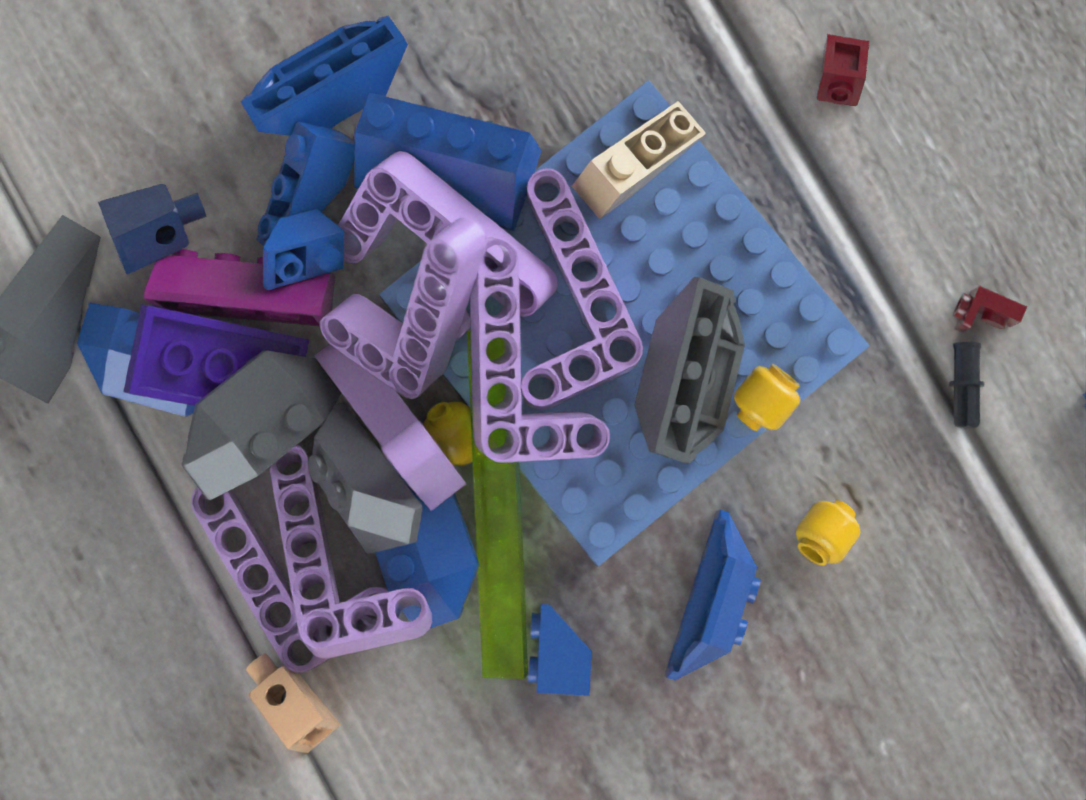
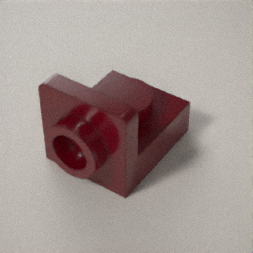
[816,34,869,106]
[953,286,1028,333]

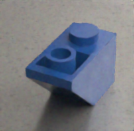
[263,209,344,290]
[528,604,592,696]

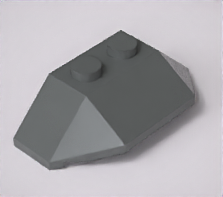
[634,277,745,464]
[181,350,342,500]
[308,402,423,554]

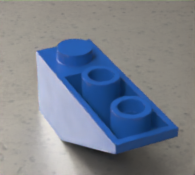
[256,121,355,246]

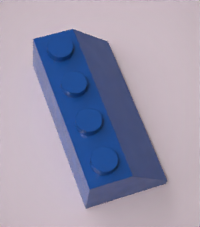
[354,92,542,231]

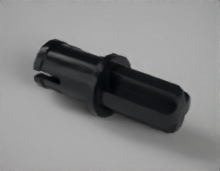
[949,342,984,429]

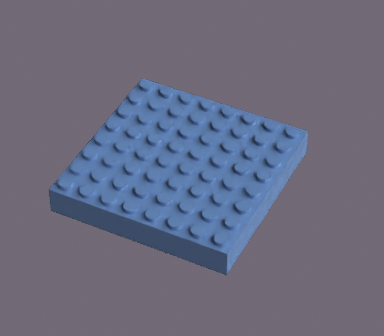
[379,80,870,567]

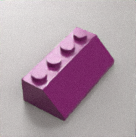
[144,249,335,327]

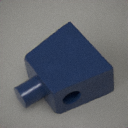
[98,184,207,275]

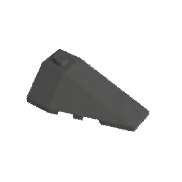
[0,215,101,404]

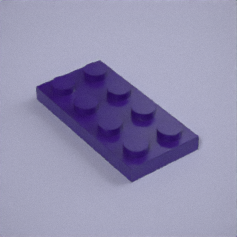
[123,304,309,406]

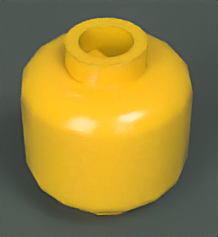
[734,364,800,432]
[423,402,481,466]
[795,500,861,566]

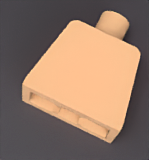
[246,654,341,753]

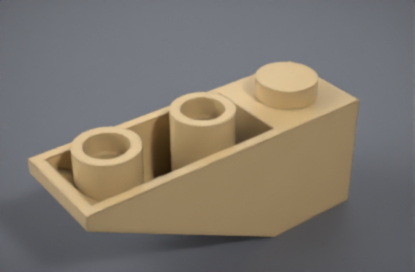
[572,101,706,219]

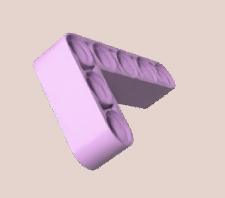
[338,151,558,317]
[521,168,643,410]
[320,217,487,399]
[470,236,610,462]
[314,344,467,511]
[269,445,432,658]
[191,488,388,673]

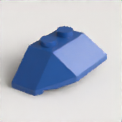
[241,16,408,136]
[77,303,195,417]
[375,459,480,628]
[664,510,761,680]

